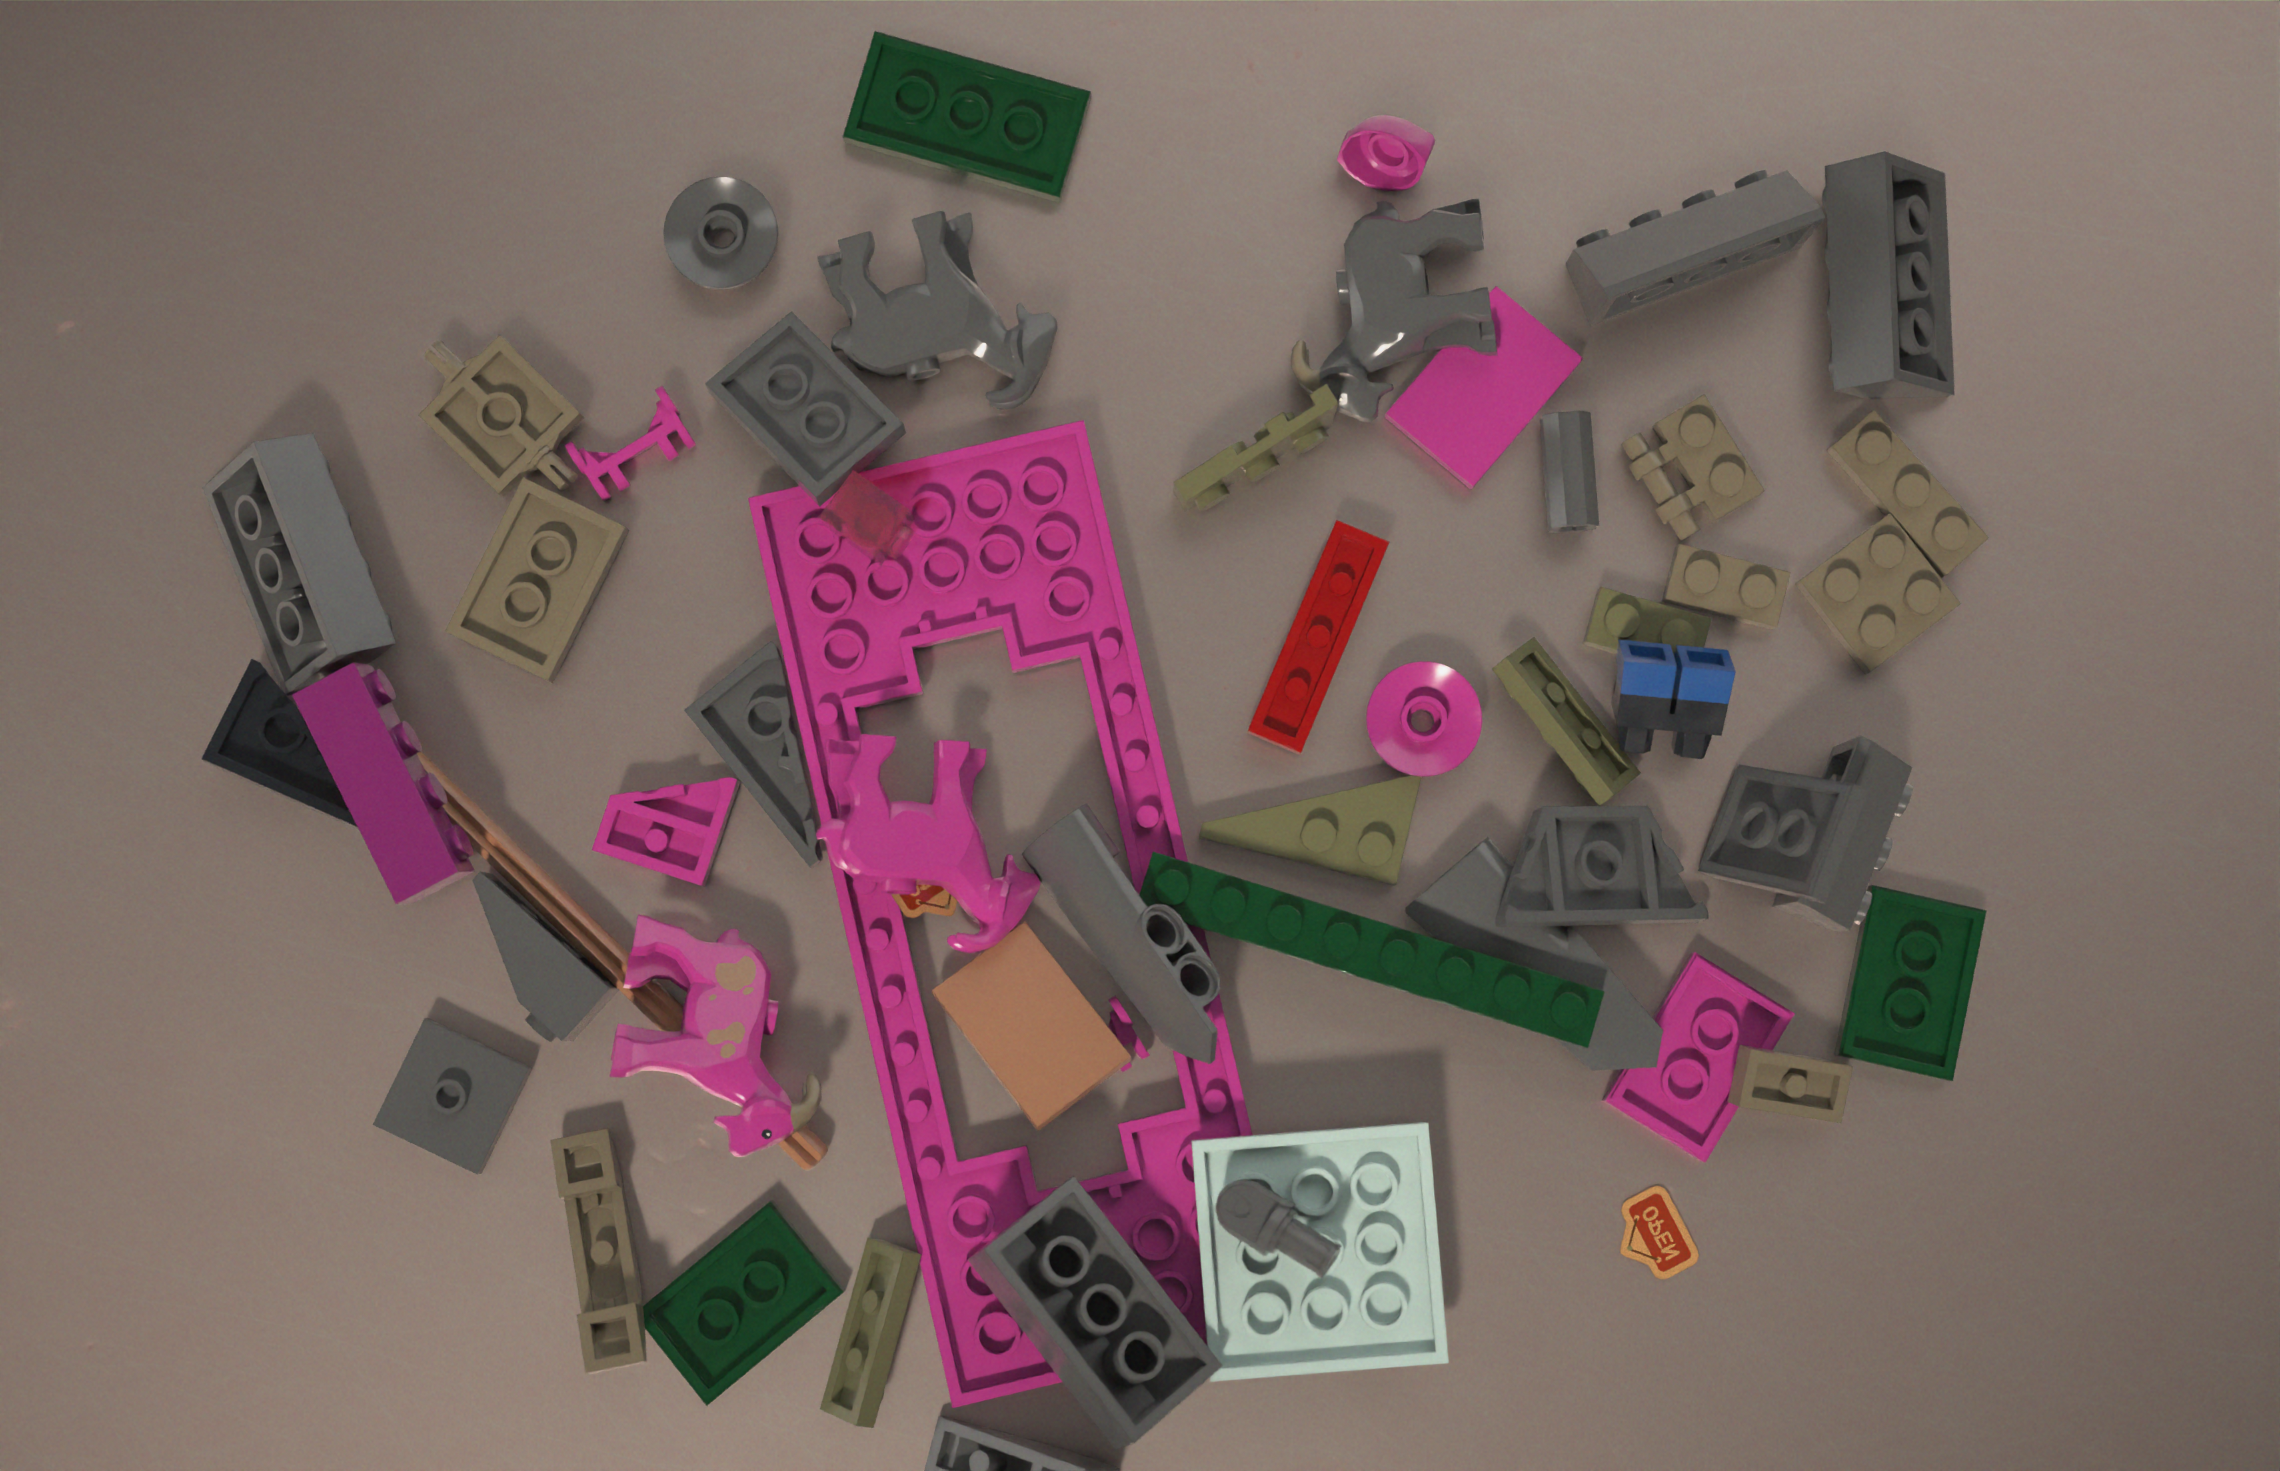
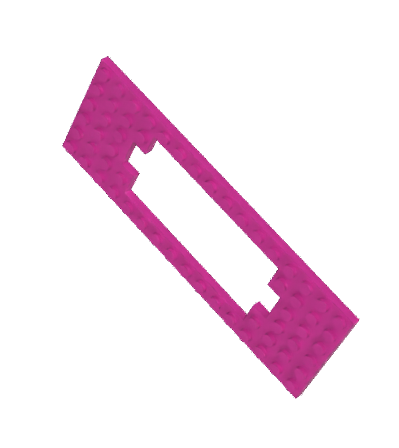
[748,420,1253,1408]

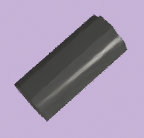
[1540,410,1599,533]

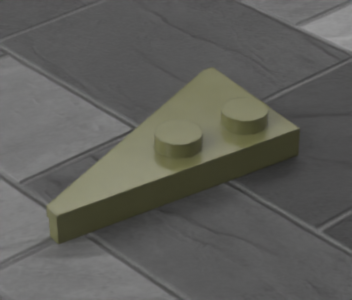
[1199,775,1421,886]

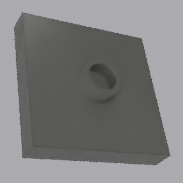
[373,1018,533,1174]

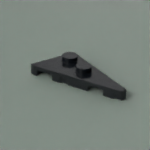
[201,659,359,830]

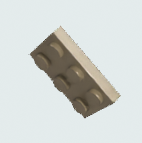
[445,478,629,683]

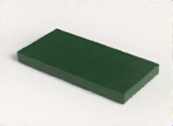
[843,31,1091,203]

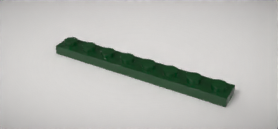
[1139,852,1605,1048]

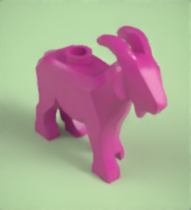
[816,734,1040,953]

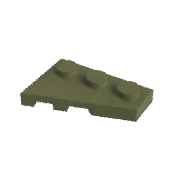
[1173,384,1339,511]

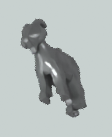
[817,211,1058,410]

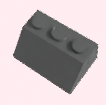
[1772,736,1913,932]

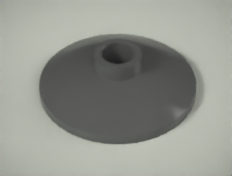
[664,177,778,290]

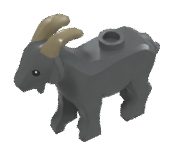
[1291,199,1498,422]

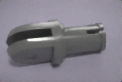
[1215,1179,1342,1278]

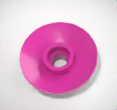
[1366,661,1482,777]

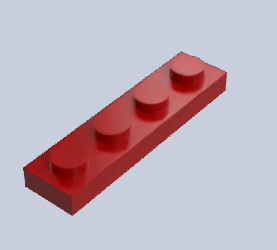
[1247,520,1389,755]

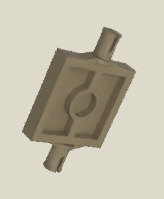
[418,335,584,498]

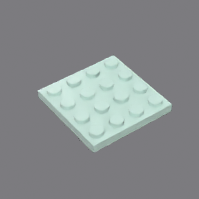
[1191,1122,1449,1382]

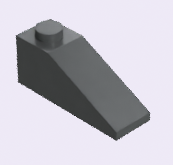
[472,871,619,1042]
[924,1416,1120,1471]

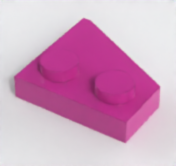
[592,777,740,887]

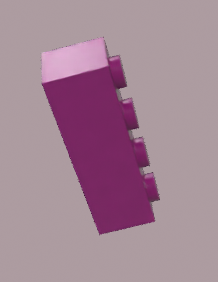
[292,662,475,904]

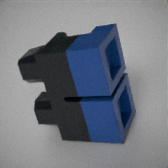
[1611,640,1736,759]

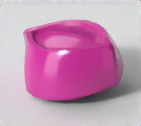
[1337,115,1435,192]

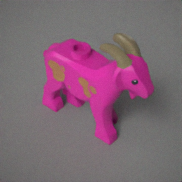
[609,914,822,1157]

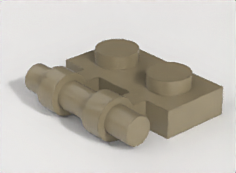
[1621,394,1765,541]

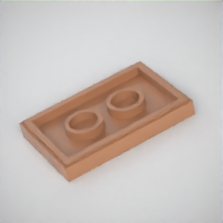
[932,921,1131,1131]

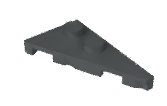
[684,641,824,868]

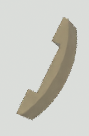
[550,1128,647,1375]

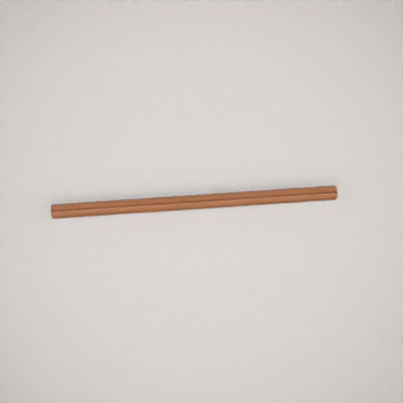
[417,752,828,1171]

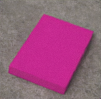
[1385,286,1583,490]
[1602,952,1795,1163]

